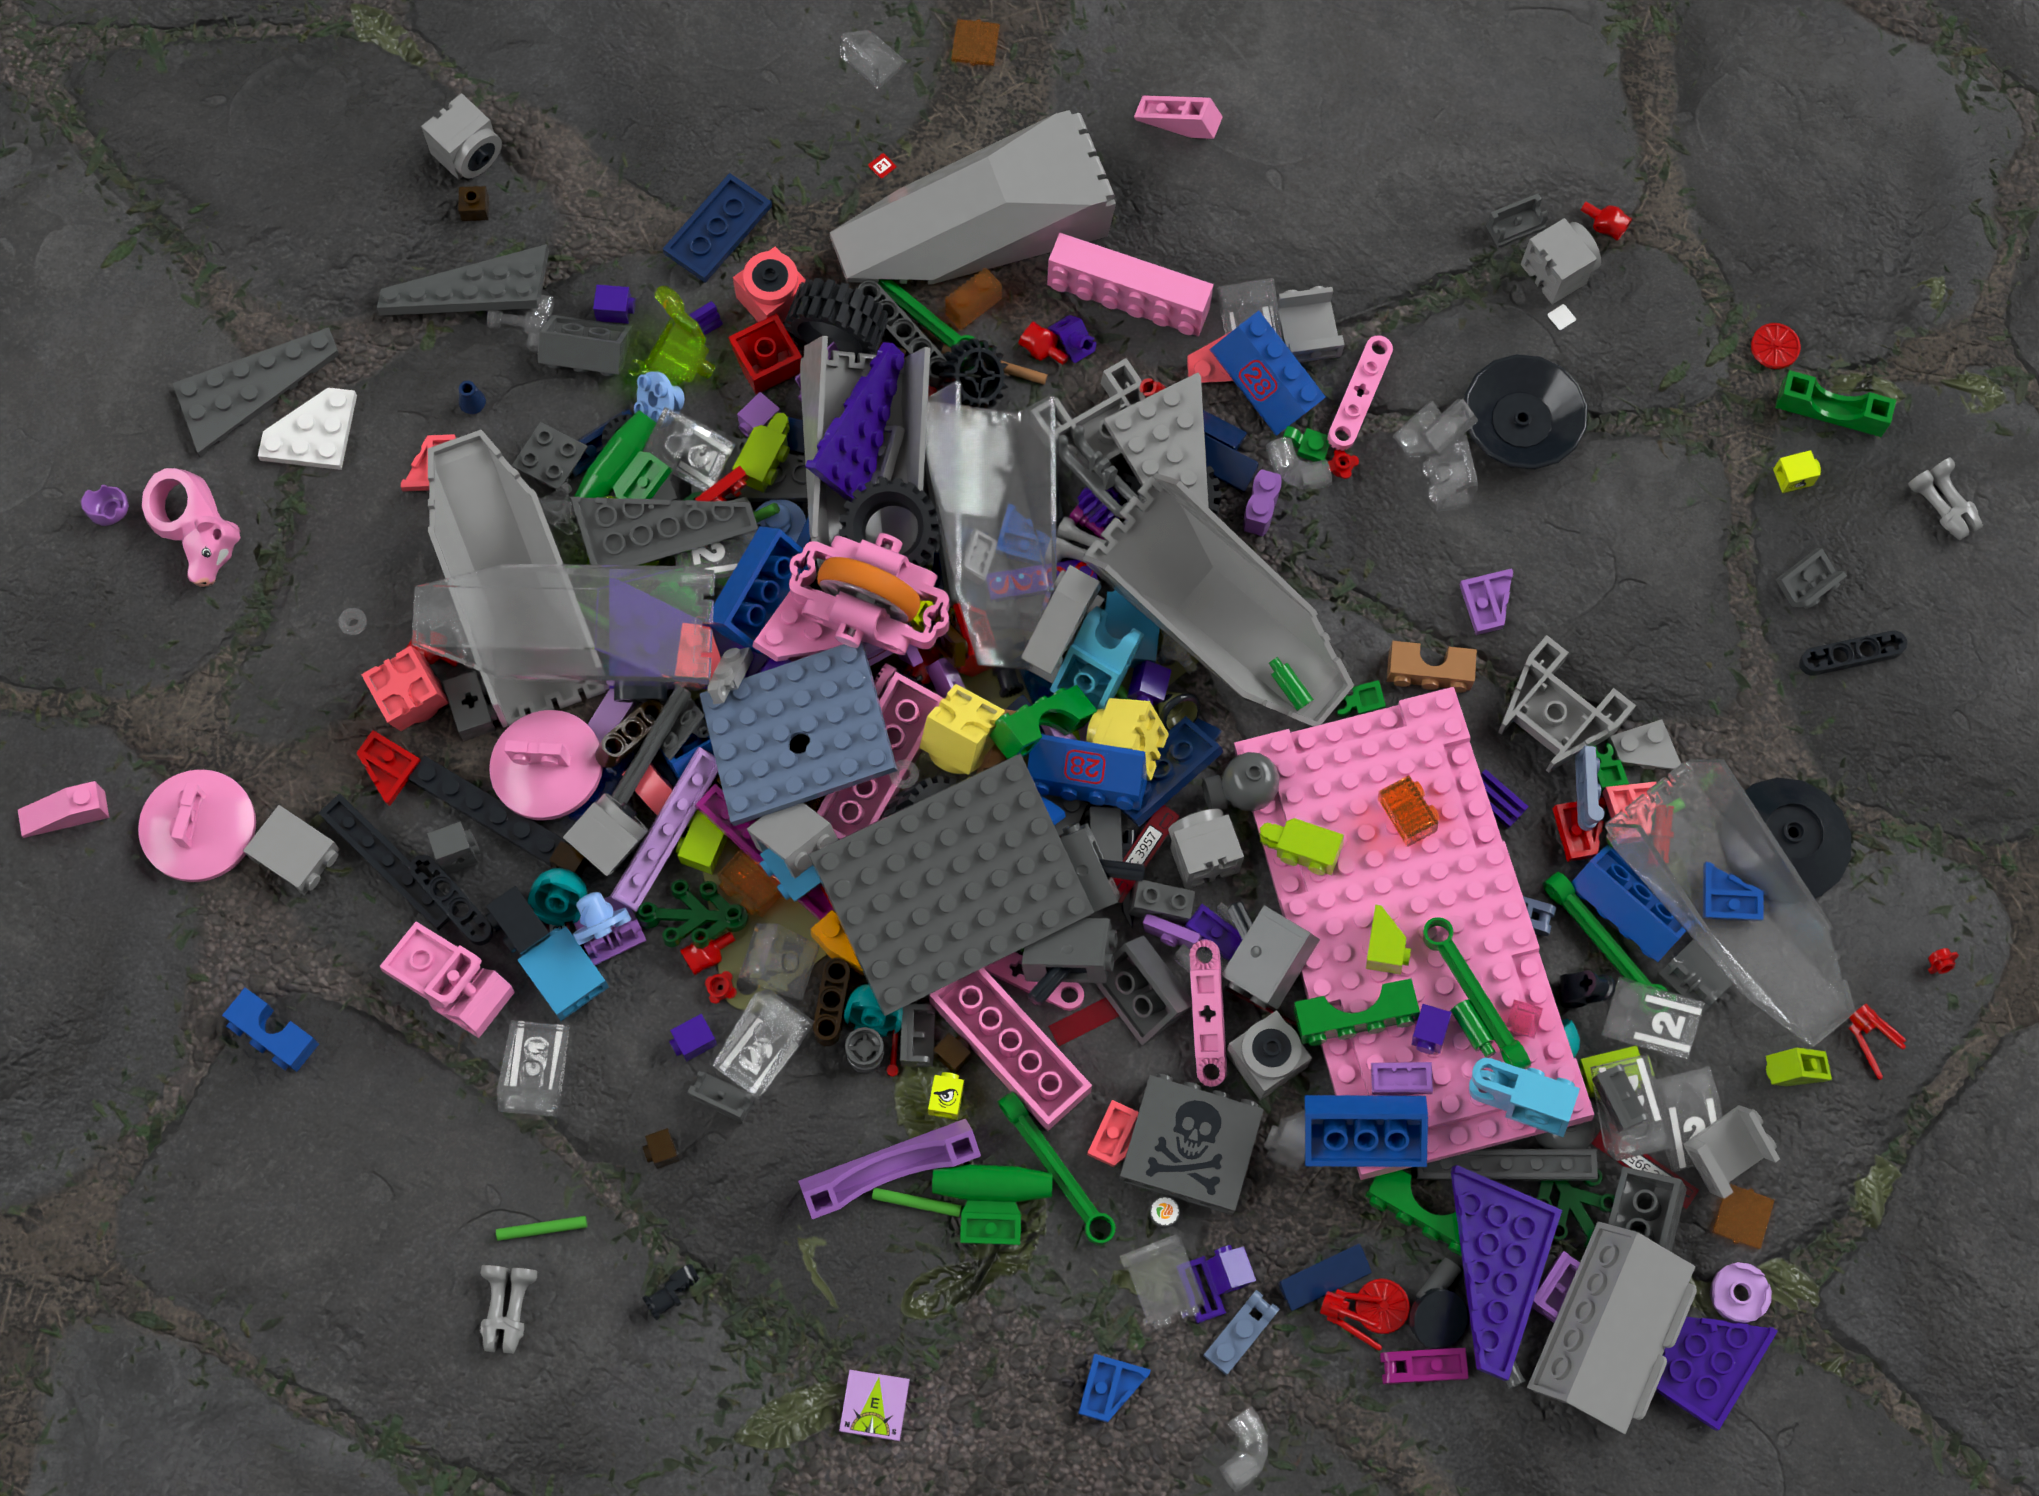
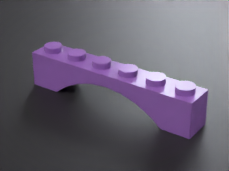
[798,1118,981,1219]

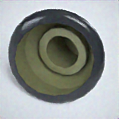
[1157,691,1201,732]

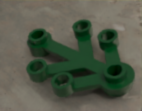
[636,880,748,949]
[1536,1169,1615,1250]

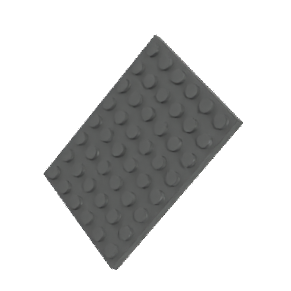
[808,754,1094,1016]

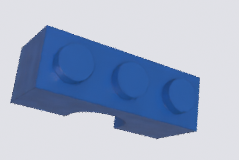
[222,988,319,1072]

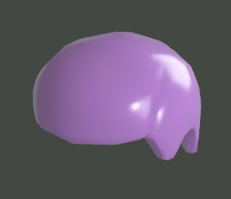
[81,485,129,526]

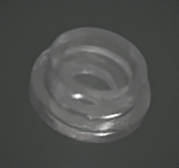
[338,608,367,636]
[889,760,919,789]

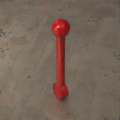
[887,1029,899,1077]

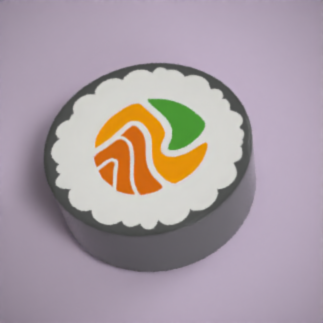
[1149,1197,1180,1228]

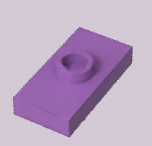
[1143,914,1201,953]
[1371,1062,1433,1095]

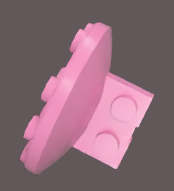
[490,710,603,820]
[138,770,256,882]

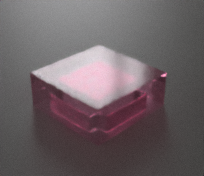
[1506,999,1543,1039]

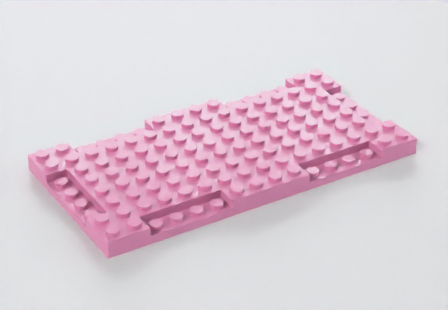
[1234,687,1594,1180]

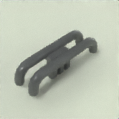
[1056,425,1143,519]

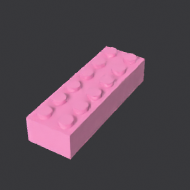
[1047,233,1214,336]
[817,672,944,839]
[929,968,1092,1131]

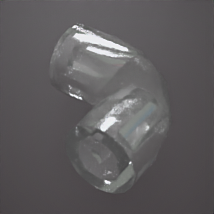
[1265,438,1332,490]
[1220,1406,1268,1493]

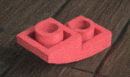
[622,763,674,816]

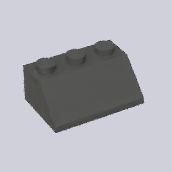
[538,315,632,376]
[1095,935,1192,1046]
[1608,1167,1687,1252]

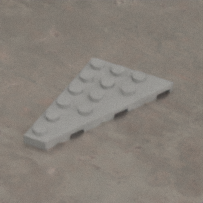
[1104,373,1209,508]

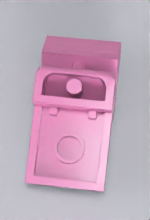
[380,922,515,1038]

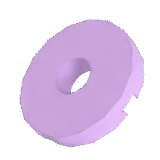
[1710,1262,1772,1324]

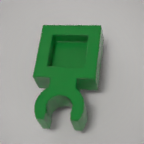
[1337,680,1386,717]
[1593,743,1629,793]

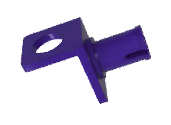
[1048,315,1096,363]

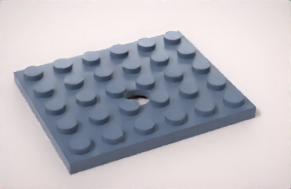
[700,640,898,826]

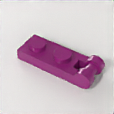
[1380,1348,1469,1385]

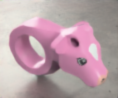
[142,468,240,587]

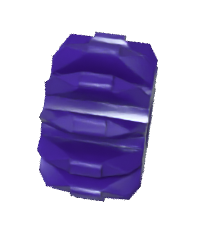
[1077,487,1123,528]

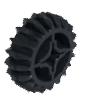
[937,338,1010,413]

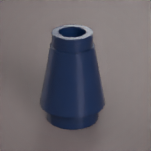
[459,381,486,414]

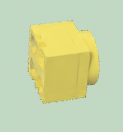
[919,684,1005,775]
[1086,698,1169,781]

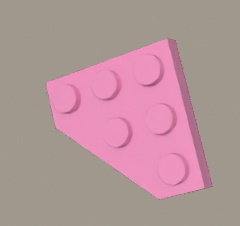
[752,585,843,662]

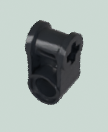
[1560,970,1616,1008]

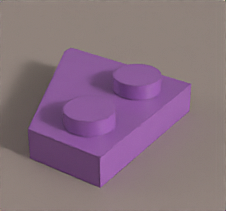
[1459,569,1513,635]

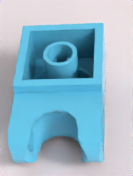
[1050,606,1144,710]
[1469,1058,1580,1137]

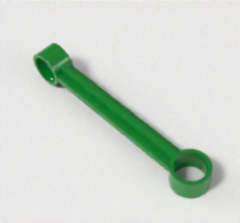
[877,279,974,366]
[1543,872,1671,1016]
[1423,917,1531,1069]
[997,1091,1116,1245]

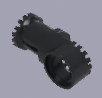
[992,639,1024,698]
[642,1264,700,1320]

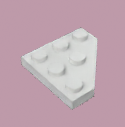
[258,388,357,470]

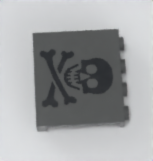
[1119,1073,1264,1216]

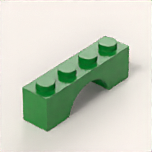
[1775,370,1896,437]
[989,685,1098,759]
[1294,978,1420,1046]
[1365,1170,1462,1256]

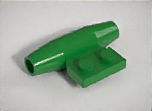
[574,410,673,499]
[932,1164,1052,1245]

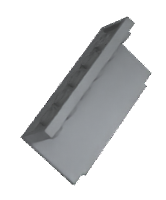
[1527,1222,1697,1434]

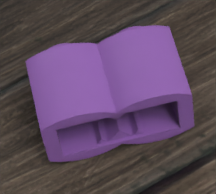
[1243,469,1281,536]

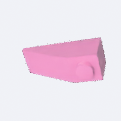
[1134,96,1223,139]
[18,781,109,838]

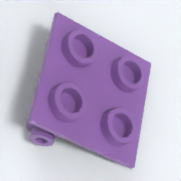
[572,896,647,965]

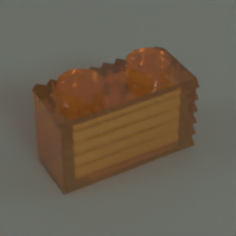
[945,268,1002,330]
[1378,775,1440,847]
[717,850,782,917]

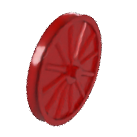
[1751,323,1801,369]
[1355,1279,1410,1334]

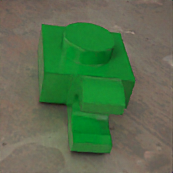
[1281,426,1330,465]

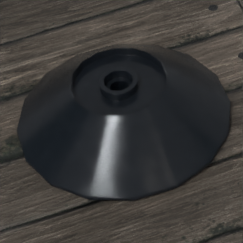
[1463,354,1588,470]
[1722,777,1852,903]

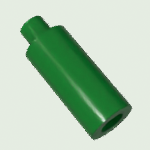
[1269,657,1314,711]
[1450,1000,1496,1058]

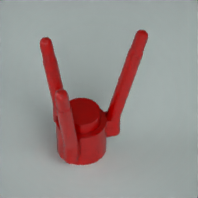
[1849,1004,1906,1080]
[1320,1289,1383,1351]

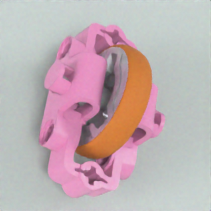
[789,533,949,655]

